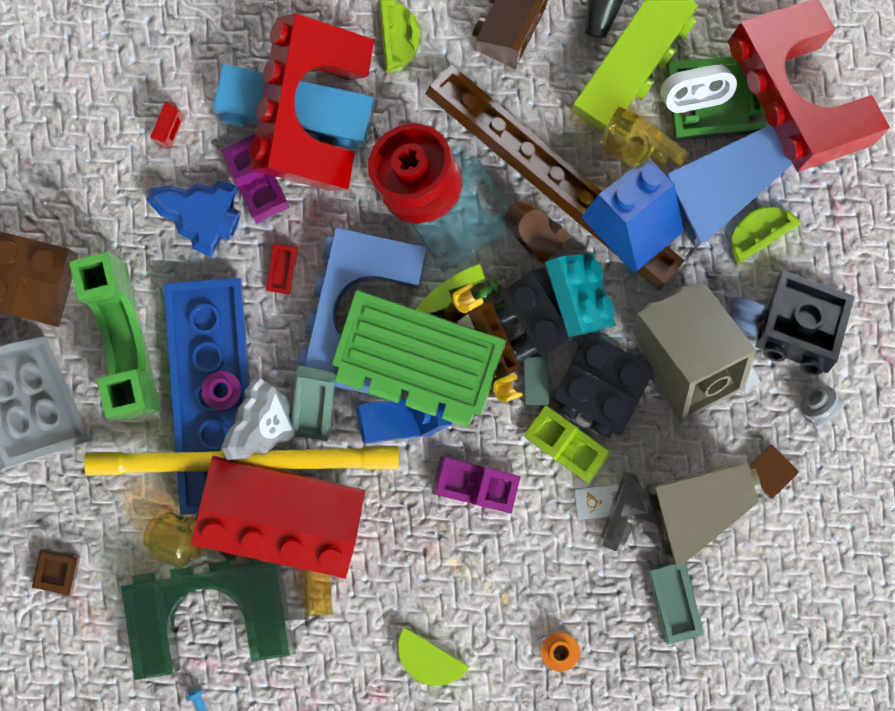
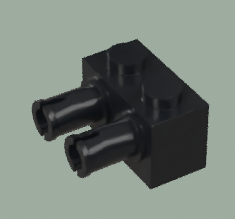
[494,267,579,363]

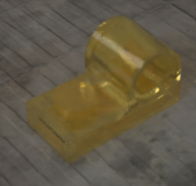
[601,107,690,166]

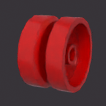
[368,123,463,224]

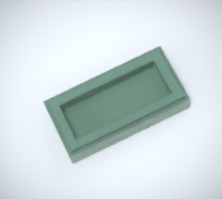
[291,365,337,441]
[646,562,704,645]

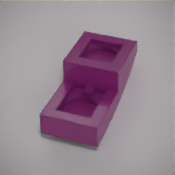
[221,134,290,224]
[431,456,521,514]

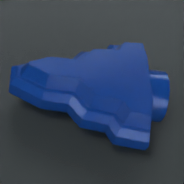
[146,181,241,258]

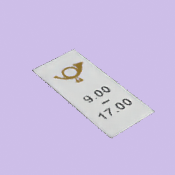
[574,482,647,520]

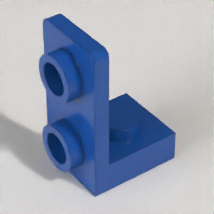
[356,399,452,444]

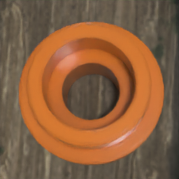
[541,632,580,672]

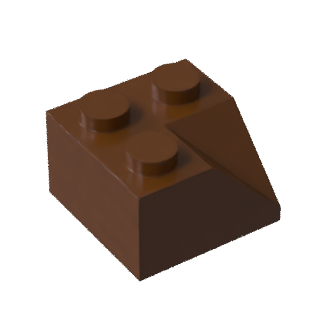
[0,231,79,327]

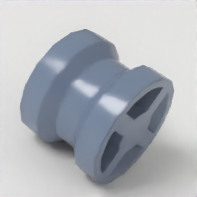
[729,297,768,340]

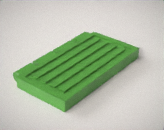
[332,290,507,428]

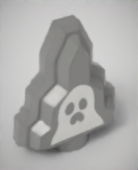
[221,378,296,460]

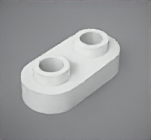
[660,65,737,113]

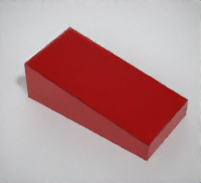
[266,243,299,295]

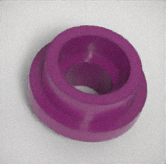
[202,371,242,410]

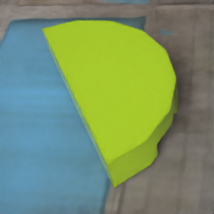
[379,0,420,75]
[731,206,802,266]
[398,626,470,686]

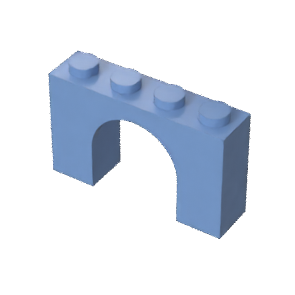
[297,228,427,397]

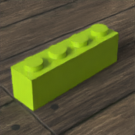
[571,0,699,137]

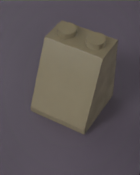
[634,280,756,422]
[646,463,762,566]

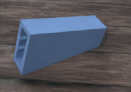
[666,125,792,248]

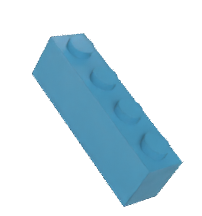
[213,64,375,152]

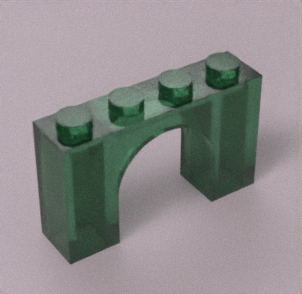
[121,557,295,680]

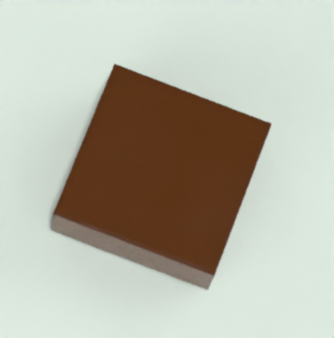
[749,444,799,499]
[32,549,81,595]

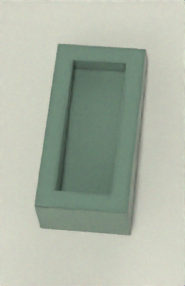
[524,357,549,405]

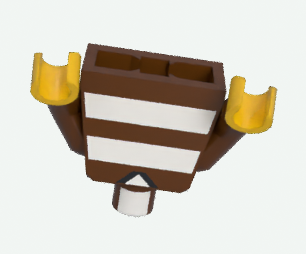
[441,283,522,403]

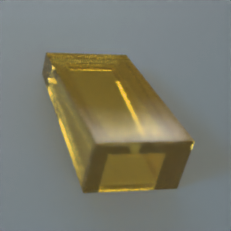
[304,570,333,617]

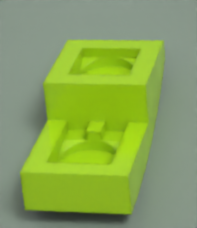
[416,264,485,316]
[523,405,612,484]

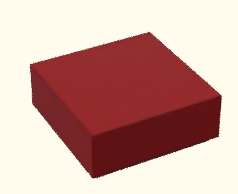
[150,102,184,150]

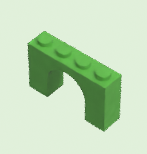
[69,252,162,421]

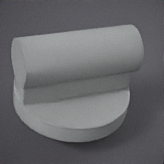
[800,386,846,432]

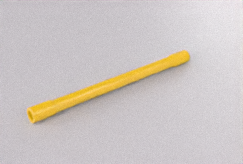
[84,446,399,476]

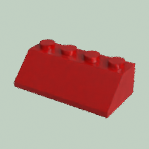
[191,455,365,579]

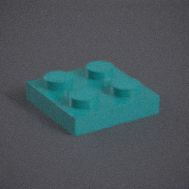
[545,253,616,337]

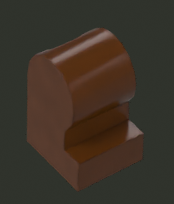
[505,200,571,264]

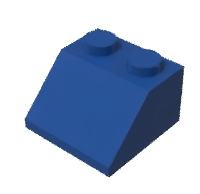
[581,156,685,274]

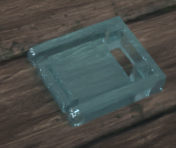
[410,159,510,273]

